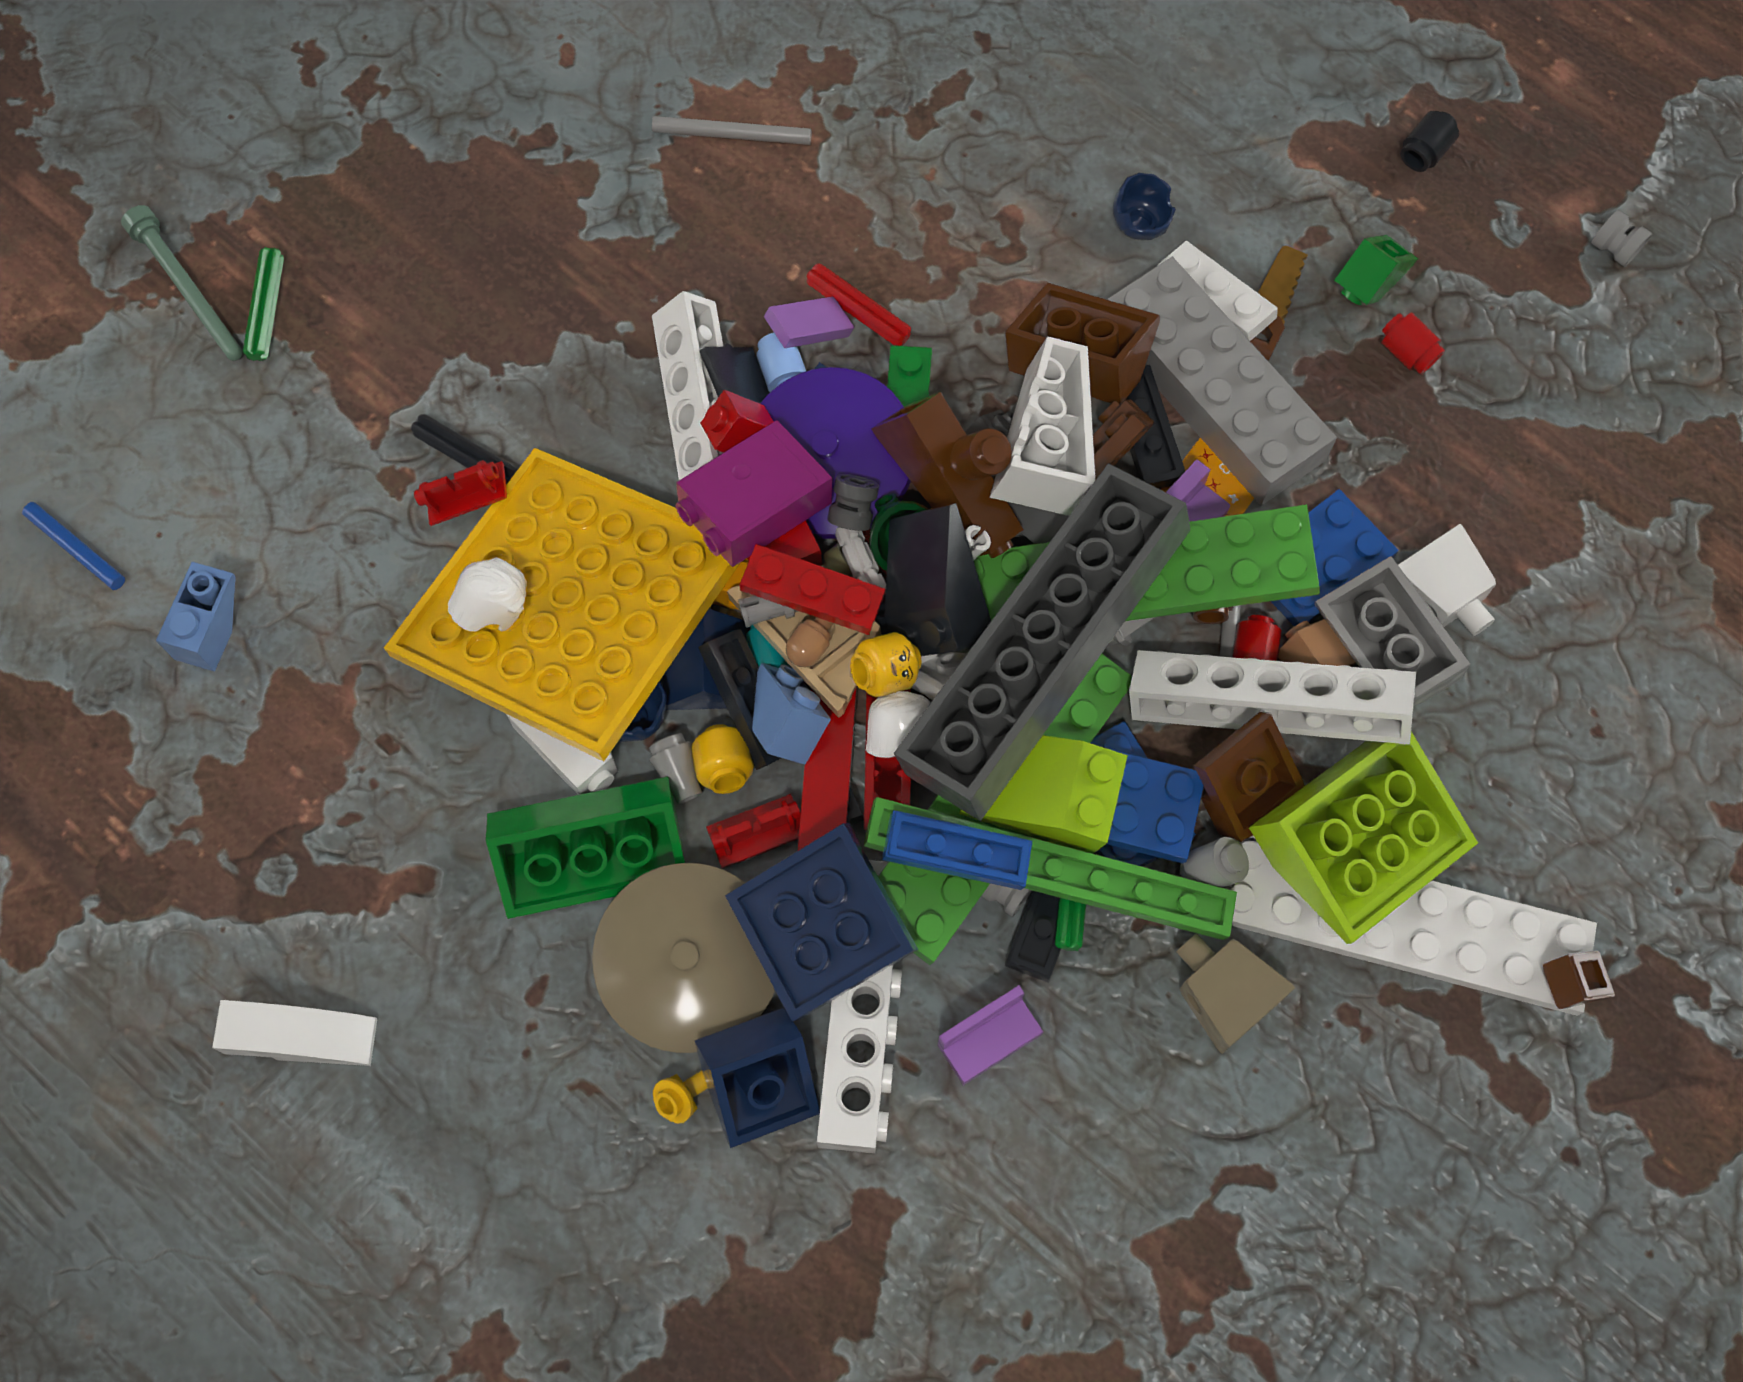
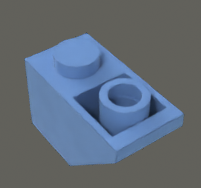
[156,562,236,671]
[752,663,831,765]

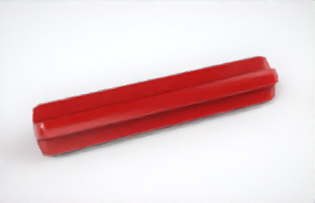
[806,263,911,346]

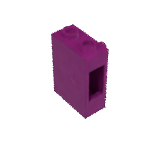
[676,420,832,567]

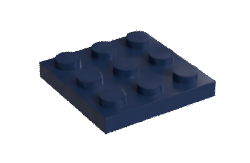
[725,823,918,1022]

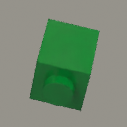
[1334,235,1419,305]

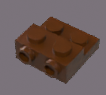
[1093,399,1155,481]
[1194,712,1305,842]

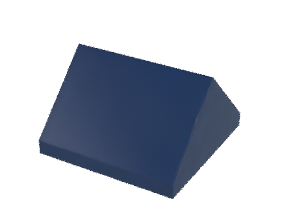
[663,609,750,710]

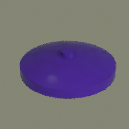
[761,367,911,539]

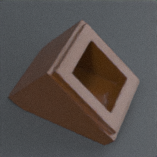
[1543,951,1615,1009]

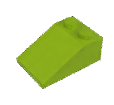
[959,735,1128,854]

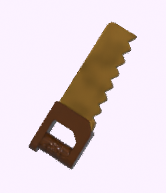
[1250,246,1308,361]

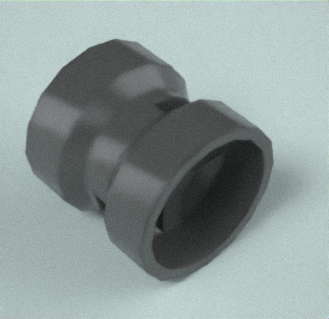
[827,474,879,531]

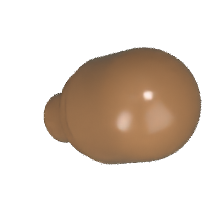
[786,617,834,668]

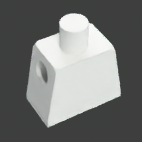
[1398,524,1496,636]

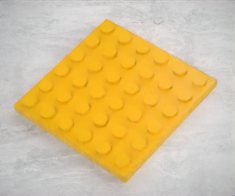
[384,448,740,762]

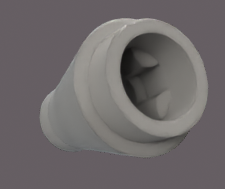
[649,733,703,804]

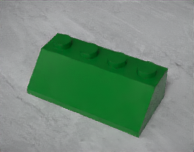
[485,777,686,919]

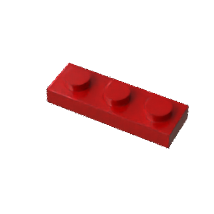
[740,544,885,635]

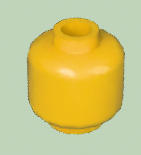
[691,724,754,794]

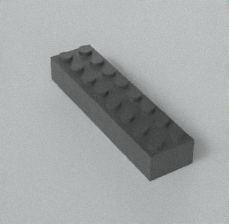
[894,464,1191,821]

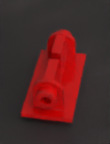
[414,460,507,526]
[706,794,801,869]

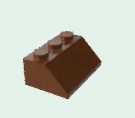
[1005,283,1160,405]

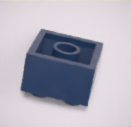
[694,1008,820,1148]

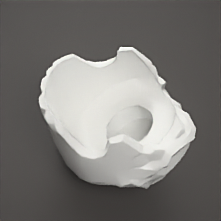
[447,557,527,632]
[866,691,931,758]

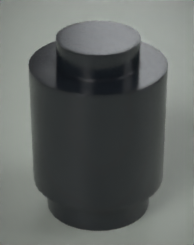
[1400,111,1459,172]

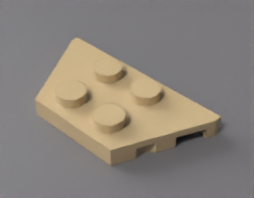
[727,566,881,718]

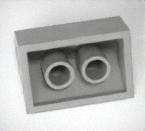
[1315,556,1470,706]

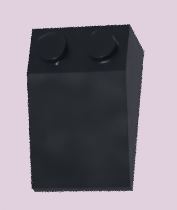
[884,503,991,656]

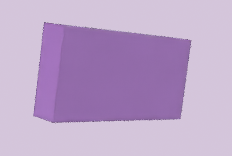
[764,297,855,348]

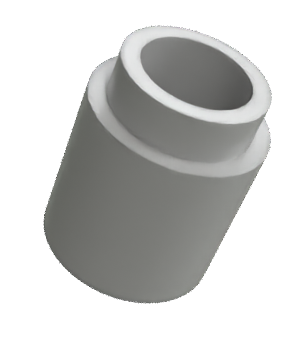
[1180,837,1249,888]

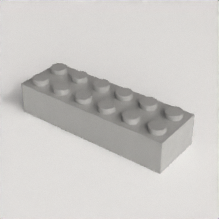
[1107,256,1337,506]

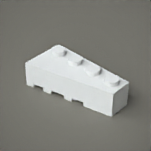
[990,336,1095,516]

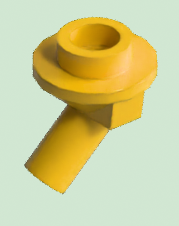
[653,1070,708,1124]

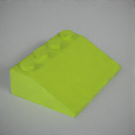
[1249,731,1478,944]

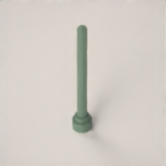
[121,205,243,361]

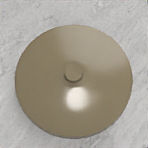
[592,863,775,1053]

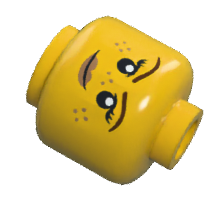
[850,632,922,697]

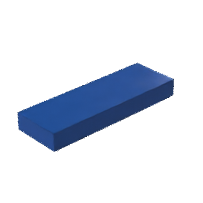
[882,810,1032,890]

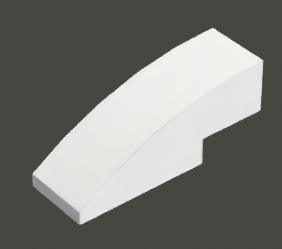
[212,1000,377,1066]

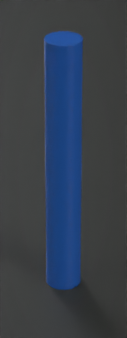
[22,502,125,590]

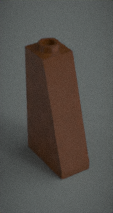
[871,392,1024,559]

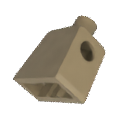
[1177,934,1295,1054]

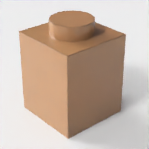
[1278,619,1356,667]

